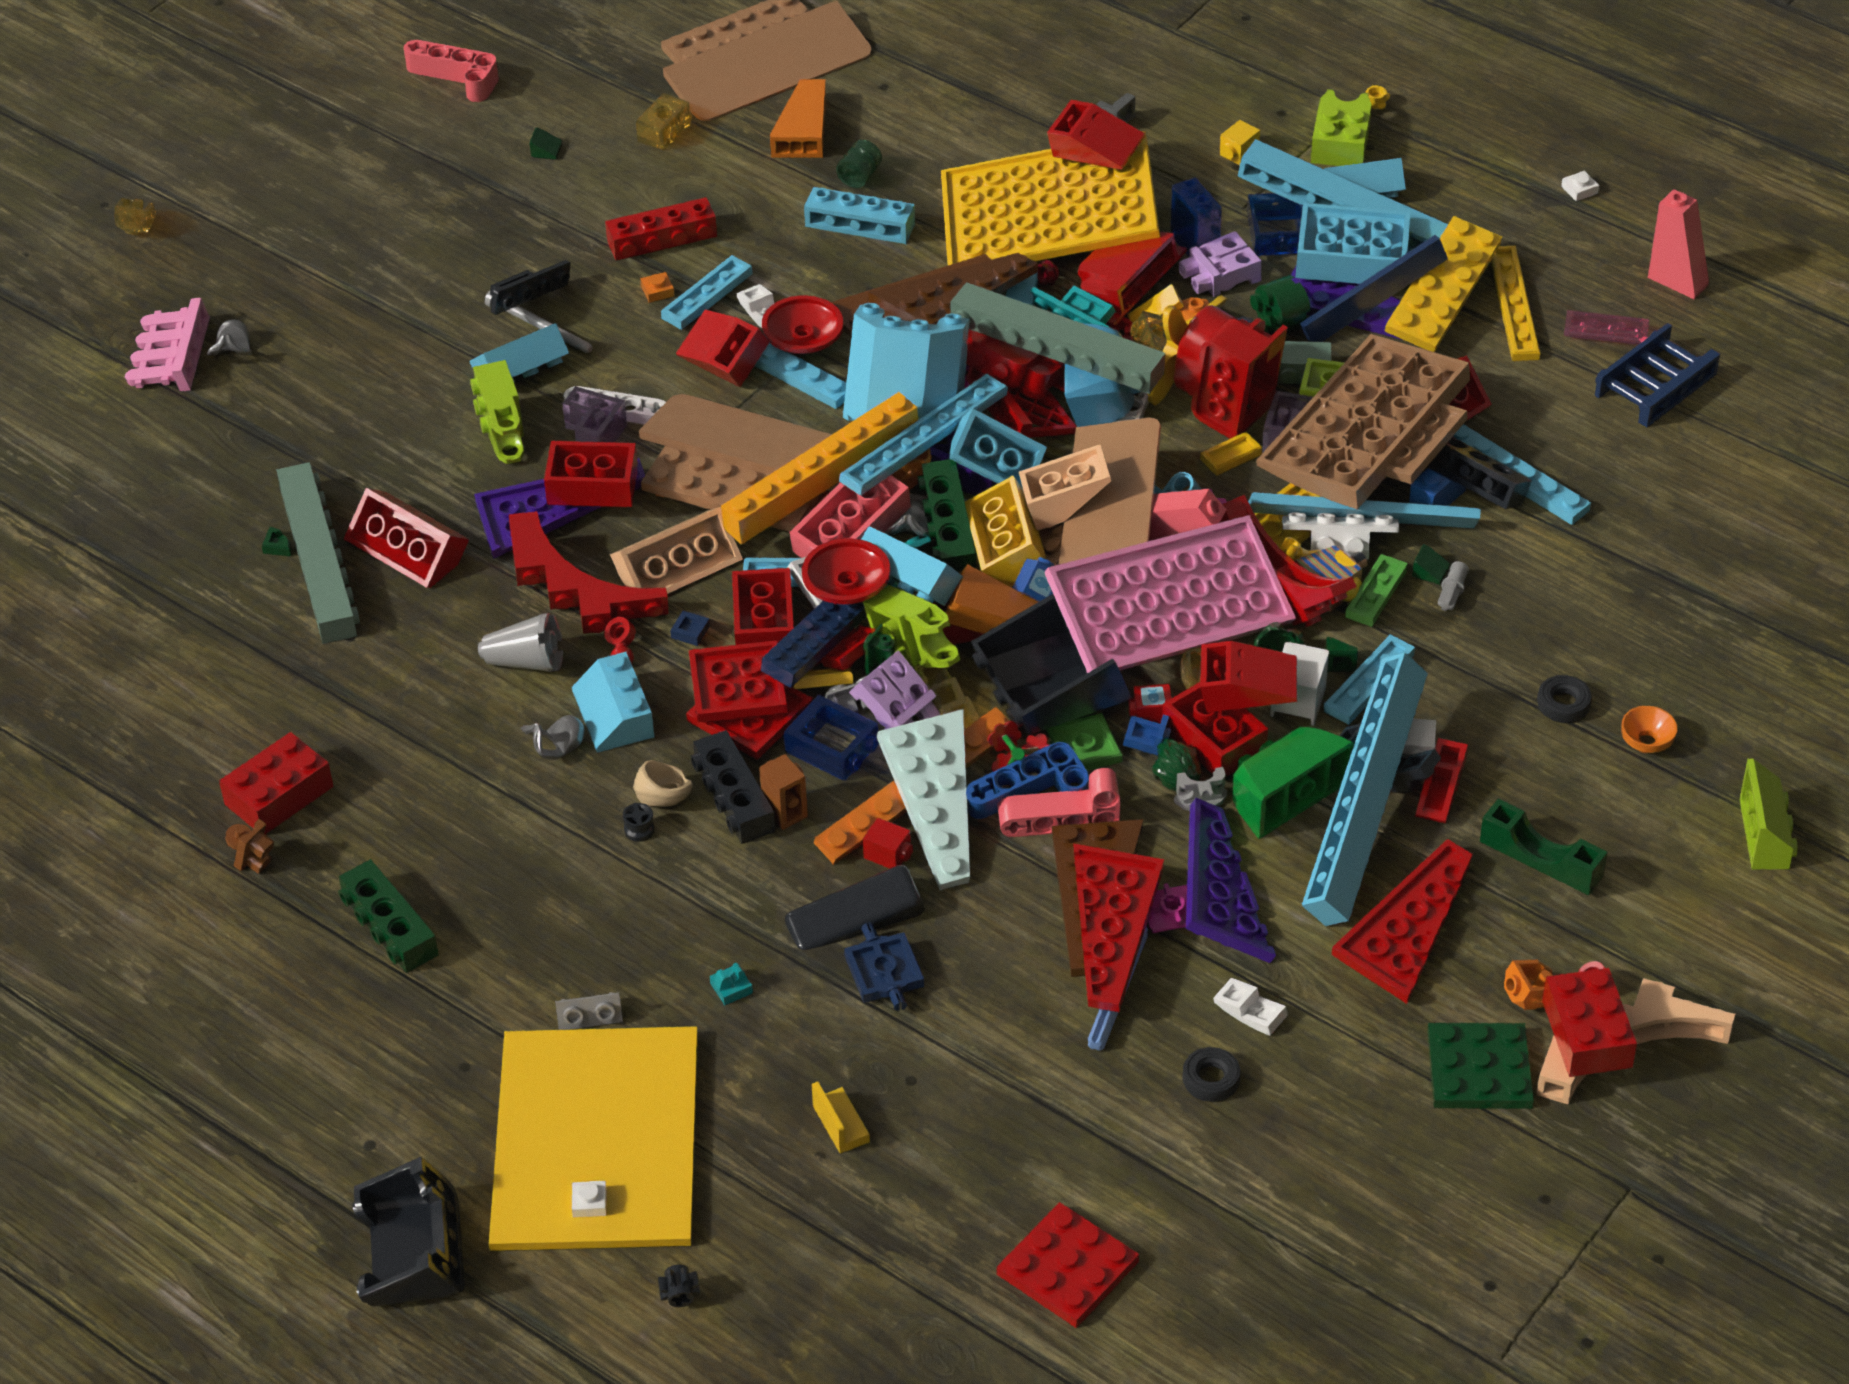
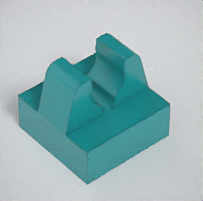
[710,962,753,1006]

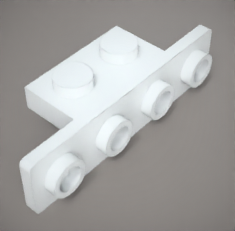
[1282,512,1399,559]

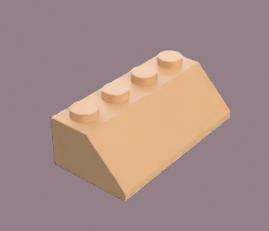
[610,507,743,594]

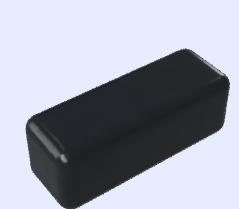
[785,865,925,950]

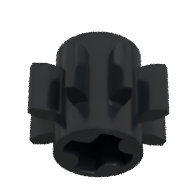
[658,1264,700,1308]

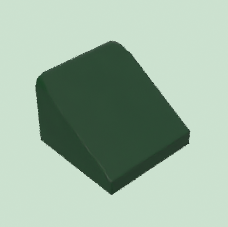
[530,127,562,160]
[1412,544,1450,585]
[1325,637,1358,672]

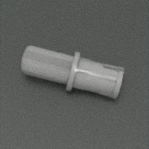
[1437,561,1469,611]

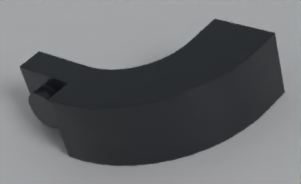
[1339,723,1441,793]

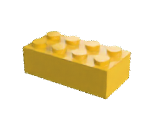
[965,475,1047,587]

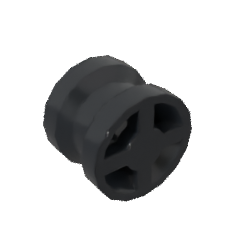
[622,803,655,842]

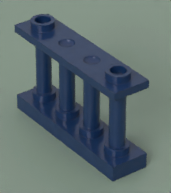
[1595,323,1720,428]

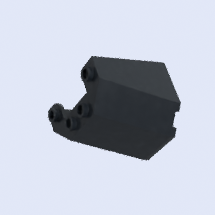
[971,594,1131,735]

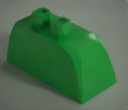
[1232,727,1354,839]

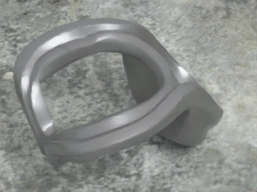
[207,320,252,356]
[886,499,930,537]
[521,715,584,760]

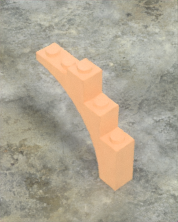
[1536,978,1735,1104]

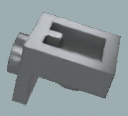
[1096,93,1135,123]

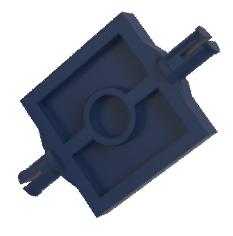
[844,922,924,1011]

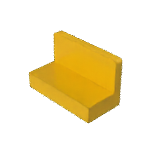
[812,1082,870,1154]

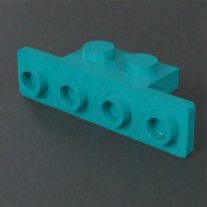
[1030,286,1116,327]

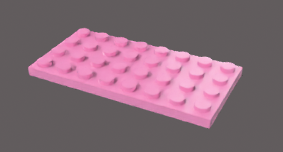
[1044,515,1296,673]

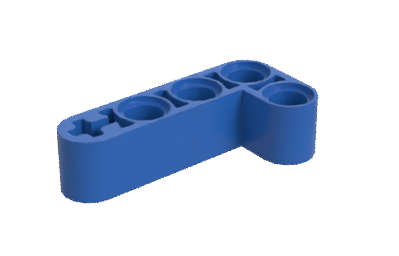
[966,742,1089,819]

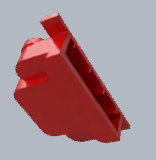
[1078,232,1187,327]
[966,329,1065,399]

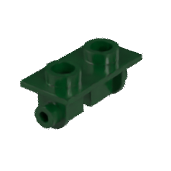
[863,624,895,676]

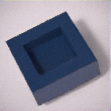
[670,611,710,646]

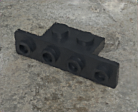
[490,260,571,315]

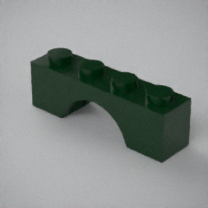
[1479,798,1608,896]

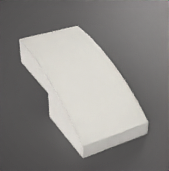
[736,284,774,328]
[1213,978,1288,1036]

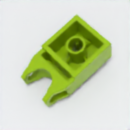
[1311,89,1372,166]
[470,360,524,464]
[863,585,960,668]

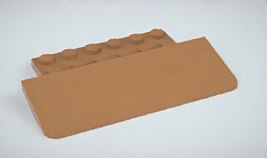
[661,0,871,121]
[639,394,840,532]
[1039,418,1161,566]

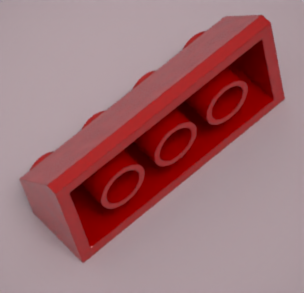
[344,488,469,588]

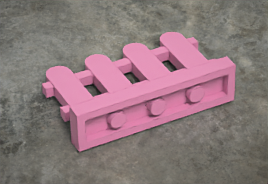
[125,298,210,391]

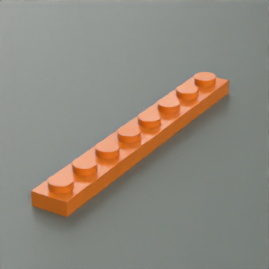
[814,707,1009,865]

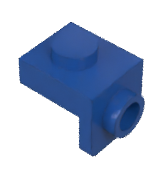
[1123,714,1172,755]

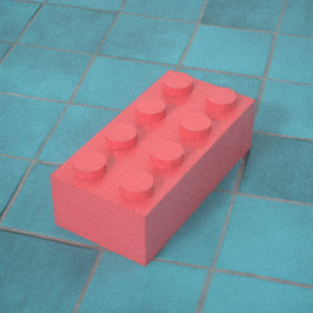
[789,475,911,558]

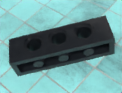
[1428,437,1532,509]
[691,730,776,844]

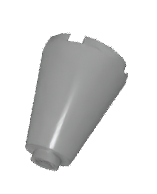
[478,613,563,672]

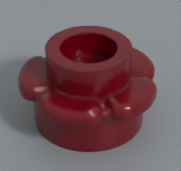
[1038,260,1059,286]

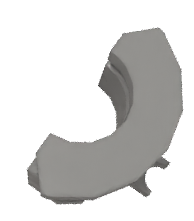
[1174,767,1227,811]

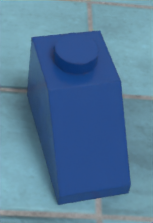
[1409,468,1466,506]

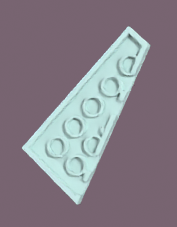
[877,709,970,890]

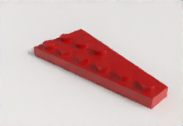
[1331,839,1473,1004]
[1073,843,1164,1012]

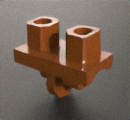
[225,819,274,874]

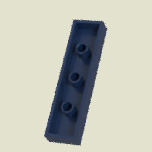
[761,601,867,688]

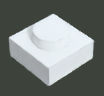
[1561,171,1599,201]
[572,1181,607,1217]

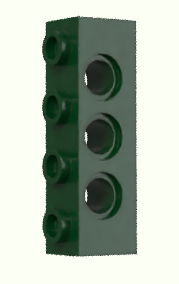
[917,459,976,572]
[338,859,439,973]

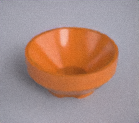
[1621,706,1677,753]

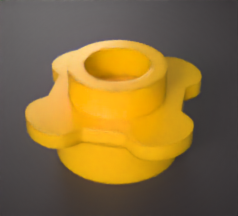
[1366,85,1390,109]

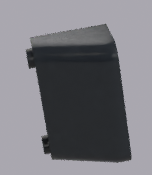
[352,1157,465,1307]

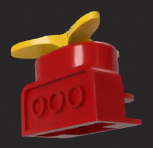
[1147,295,1288,439]

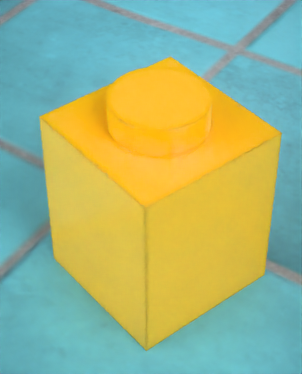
[1220,120,1260,165]

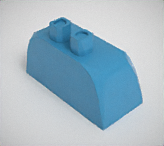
[1065,323,1142,427]

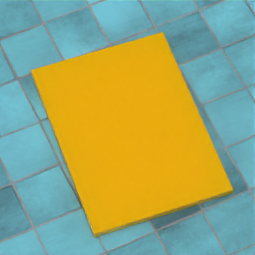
[941,131,1160,265]
[489,1026,698,1251]

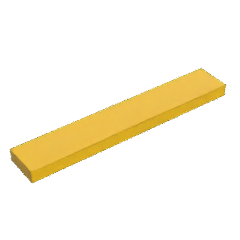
[1490,246,1540,361]

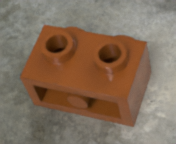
[759,754,808,830]

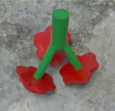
[987,721,1050,772]

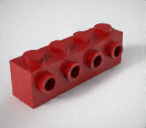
[605,197,717,261]

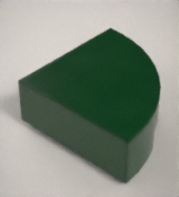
[261,527,292,556]

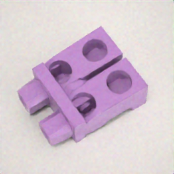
[1179,231,1261,297]
[849,650,941,730]

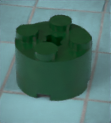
[1250,275,1311,335]

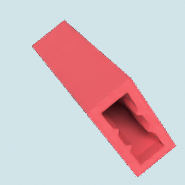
[1648,189,1709,299]
[1149,489,1227,541]

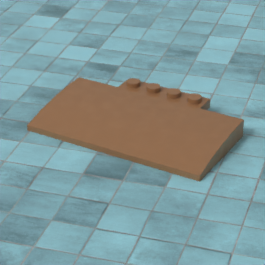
[1256,334,1470,510]

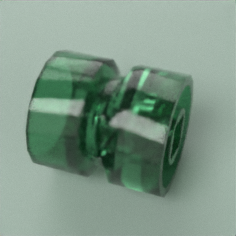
[836,139,882,188]

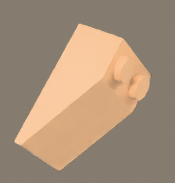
[1019,444,1112,531]

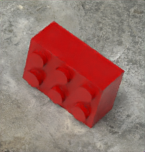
[544,441,638,507]
[732,568,794,645]
[1162,682,1268,778]
[219,732,334,834]
[1542,968,1637,1077]

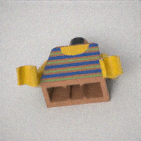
[1280,537,1367,612]

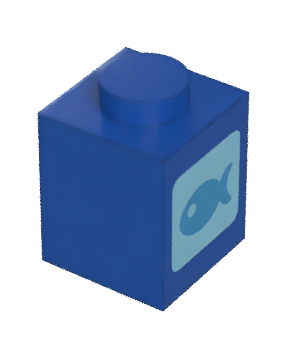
[1012,557,1055,602]

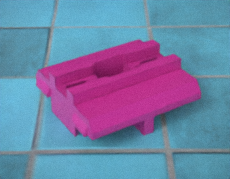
[1148,883,1187,933]

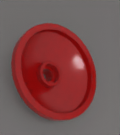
[762,295,843,354]
[802,538,890,605]

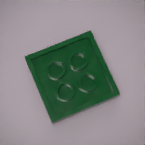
[1427,1023,1533,1109]

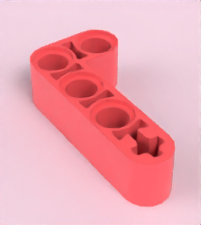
[403,40,499,102]
[997,768,1120,837]

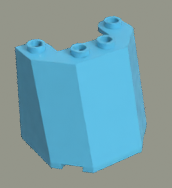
[843,303,969,421]

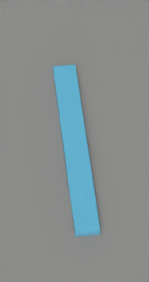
[839,374,1008,496]
[1248,492,1480,528]

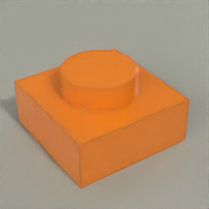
[640,272,675,303]

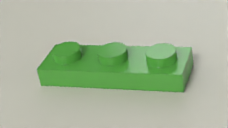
[1345,554,1408,627]

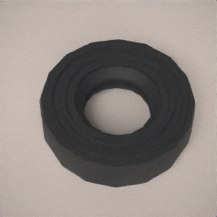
[1537,675,1592,723]
[1182,1047,1241,1102]

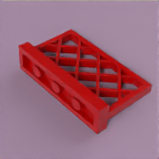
[966,366,1077,438]

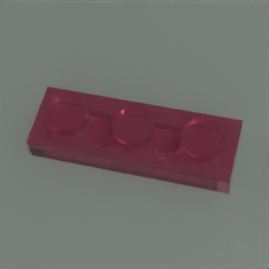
[1564,310,1649,344]

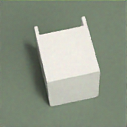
[1270,642,1329,726]

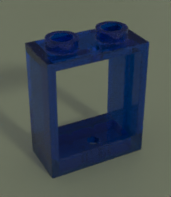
[1170,177,1222,257]
[1247,193,1303,256]
[784,695,879,781]

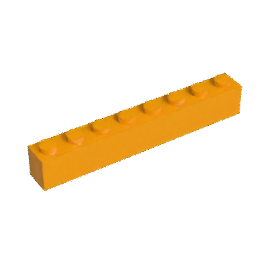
[721,392,918,545]

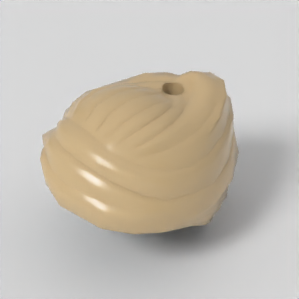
[633,760,693,807]

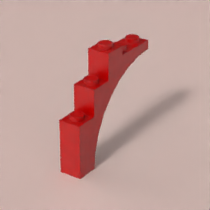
[1219,494,1357,627]
[508,511,668,634]

